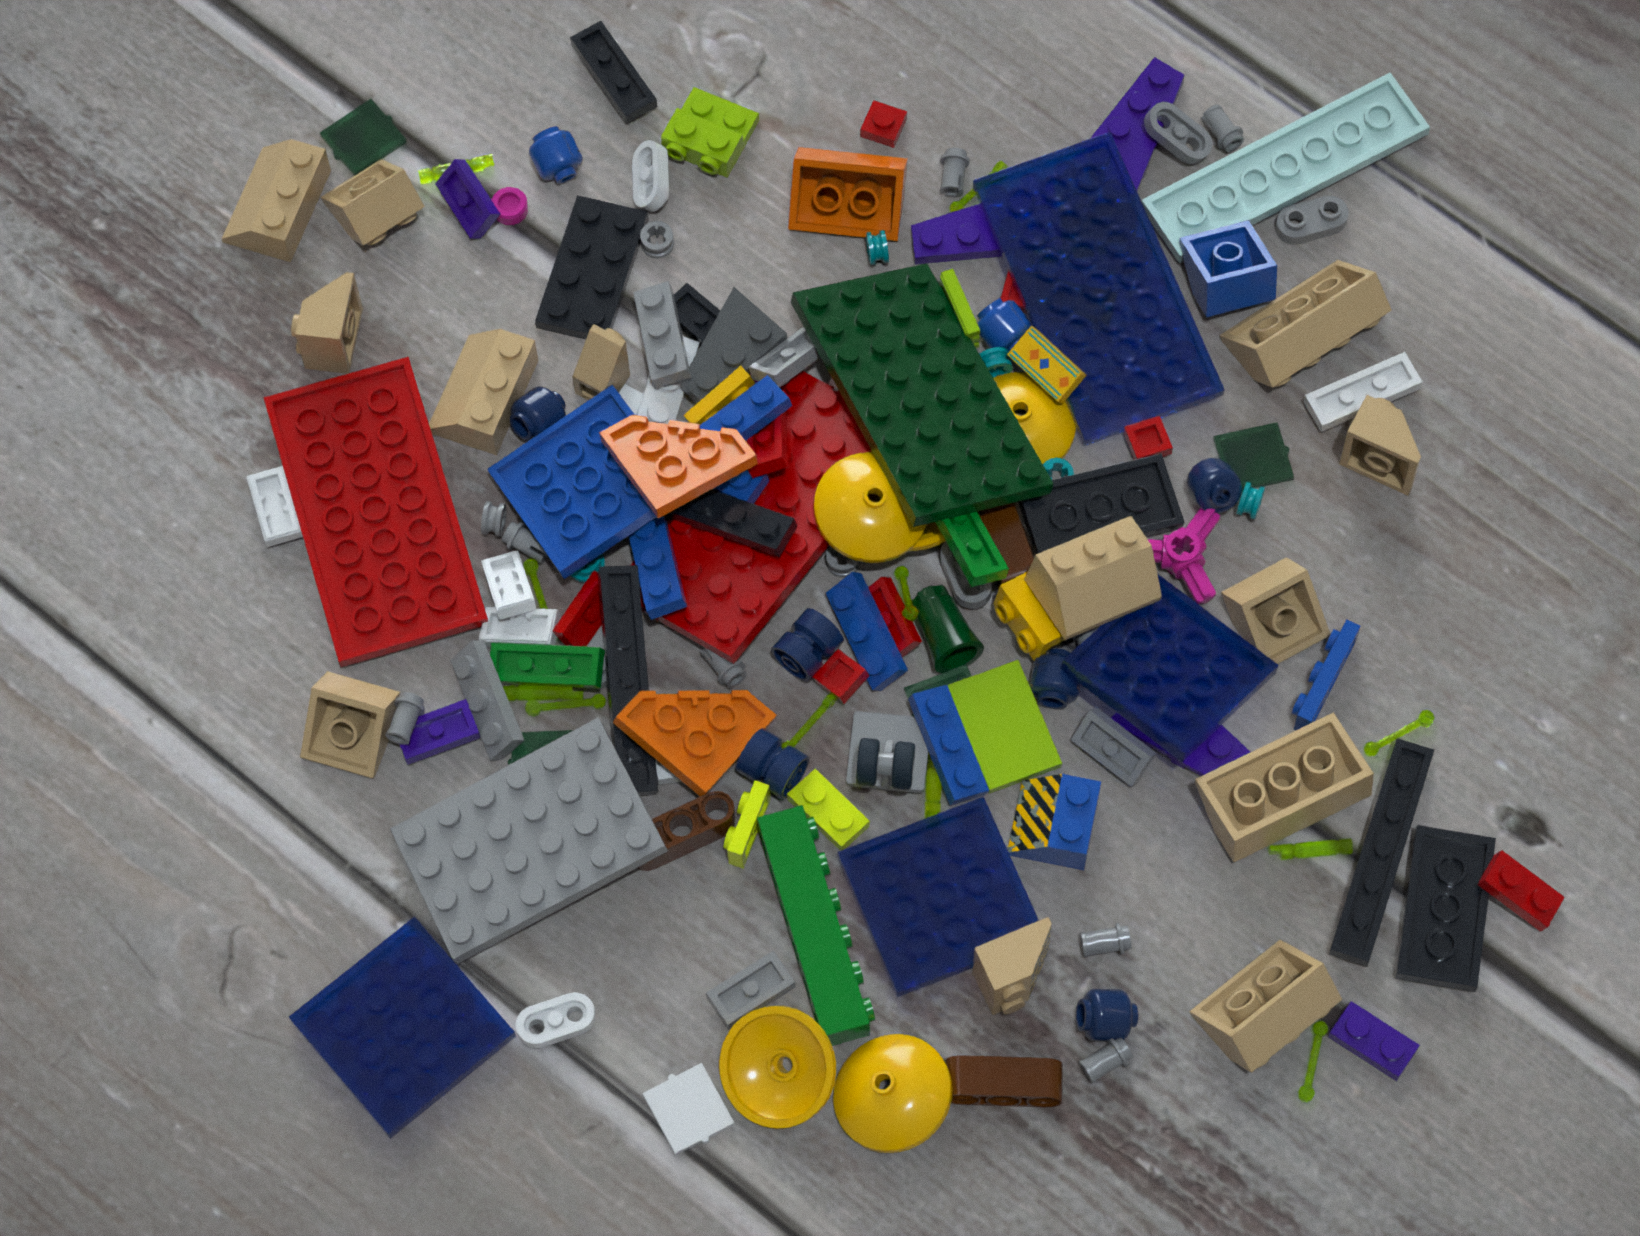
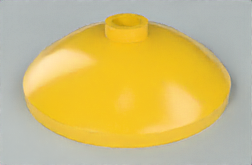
[993,372,1076,464]
[814,452,926,563]
[719,1006,836,1129]
[833,1034,953,1153]

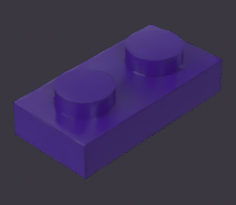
[435,159,501,239]
[399,699,481,765]
[1328,1001,1420,1082]

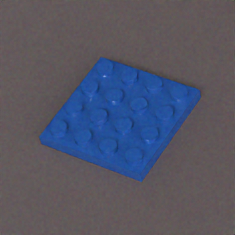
[487,385,657,579]

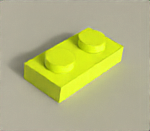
[787,769,870,852]
[723,781,771,869]

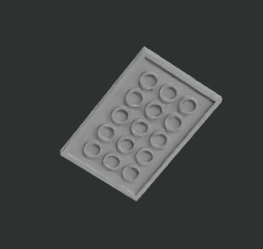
[390,717,668,964]

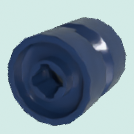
[771,608,844,682]
[736,728,810,800]

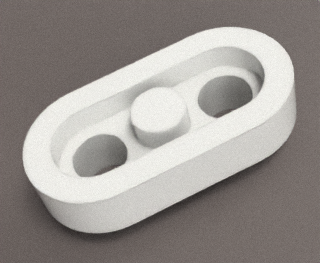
[632,140,669,212]
[516,992,595,1048]

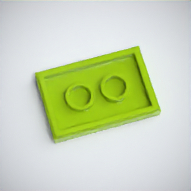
[947,660,1062,794]

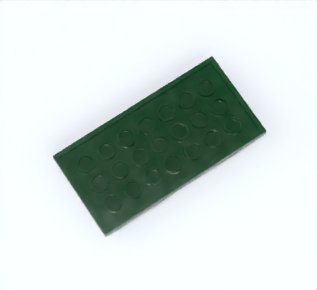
[791,263,1054,527]

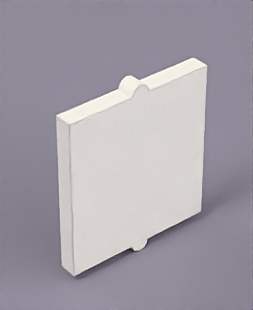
[643,1063,735,1156]

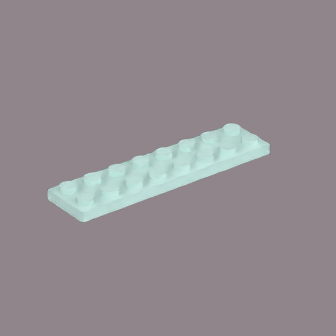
[1141,73,1430,263]

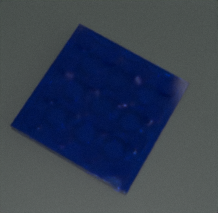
[1061,574,1279,762]
[837,796,1039,997]
[289,917,516,1139]

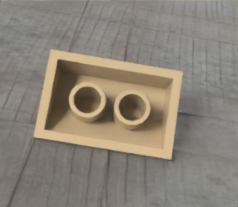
[222,139,331,262]
[429,329,539,455]
[1024,516,1162,640]
[1189,940,1343,1073]

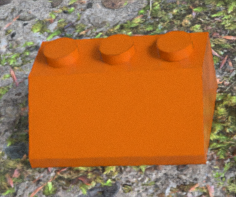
[788,147,908,241]

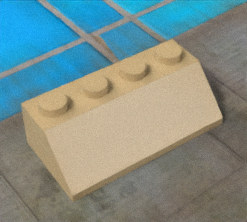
[1219,260,1392,388]
[1195,712,1374,862]

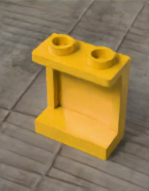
[993,571,1113,661]

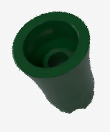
[911,584,984,673]

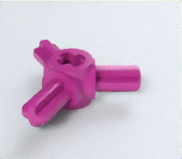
[1147,508,1220,604]

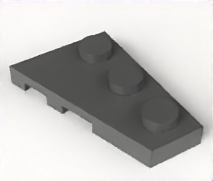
[680,287,787,403]

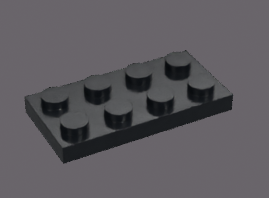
[535,195,649,340]
[1018,453,1185,555]
[1395,825,1496,992]

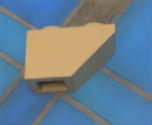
[572,324,630,400]

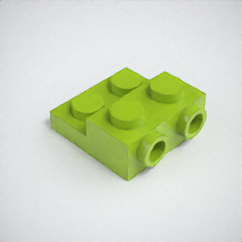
[661,87,759,178]

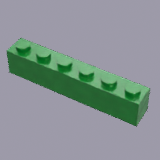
[757,805,875,1046]

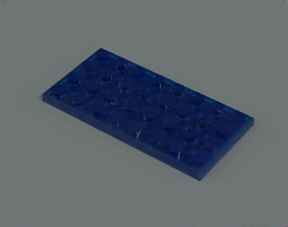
[973,132,1225,446]

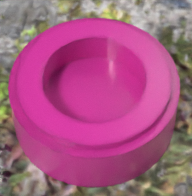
[491,187,528,225]

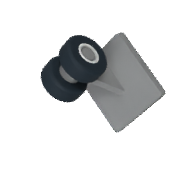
[846,711,928,793]

